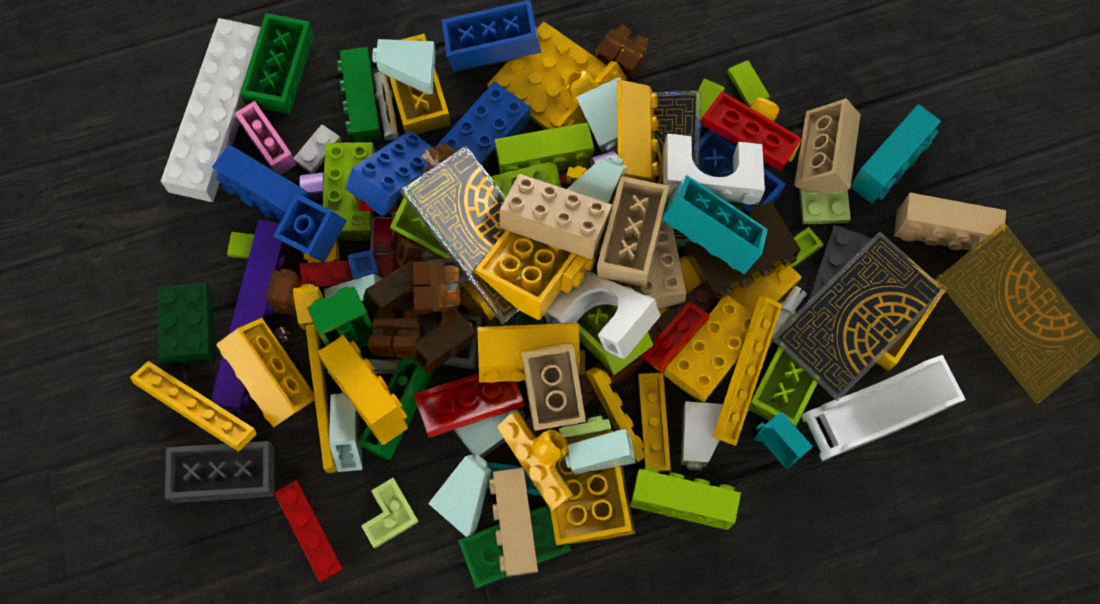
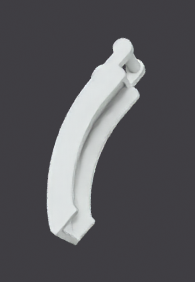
[801,355,966,461]

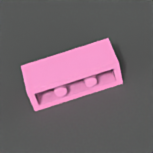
[235,101,296,175]

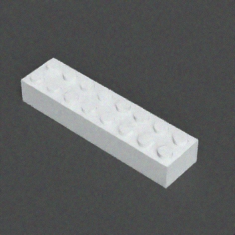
[161,18,261,202]

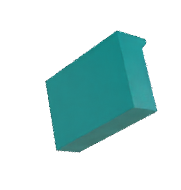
[754,411,813,470]

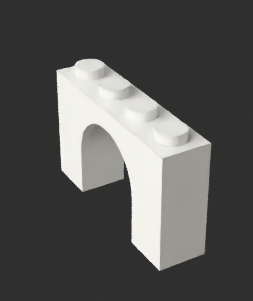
[663,134,765,205]
[544,271,661,359]

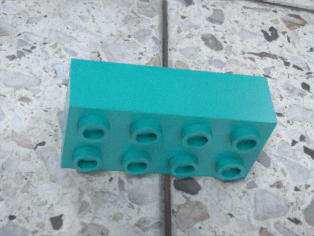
[851,104,941,204]
[662,175,768,274]

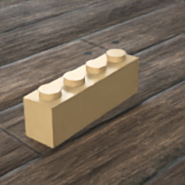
[489,468,538,577]

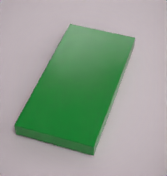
[458,505,571,589]

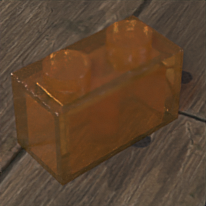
[266,269,301,316]

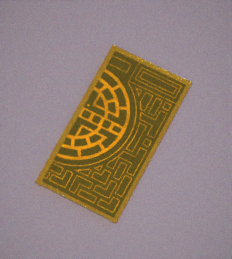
[936,223,1100,404]

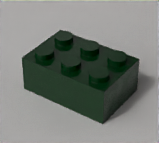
[157,283,215,365]

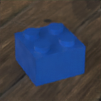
[273,193,347,263]

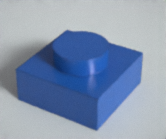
[347,250,378,280]

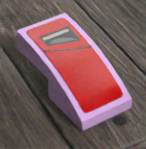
[370,217,395,259]

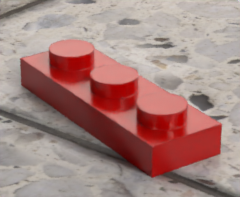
[641,301,710,373]

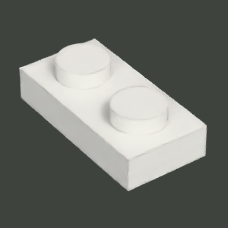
[294,125,341,174]

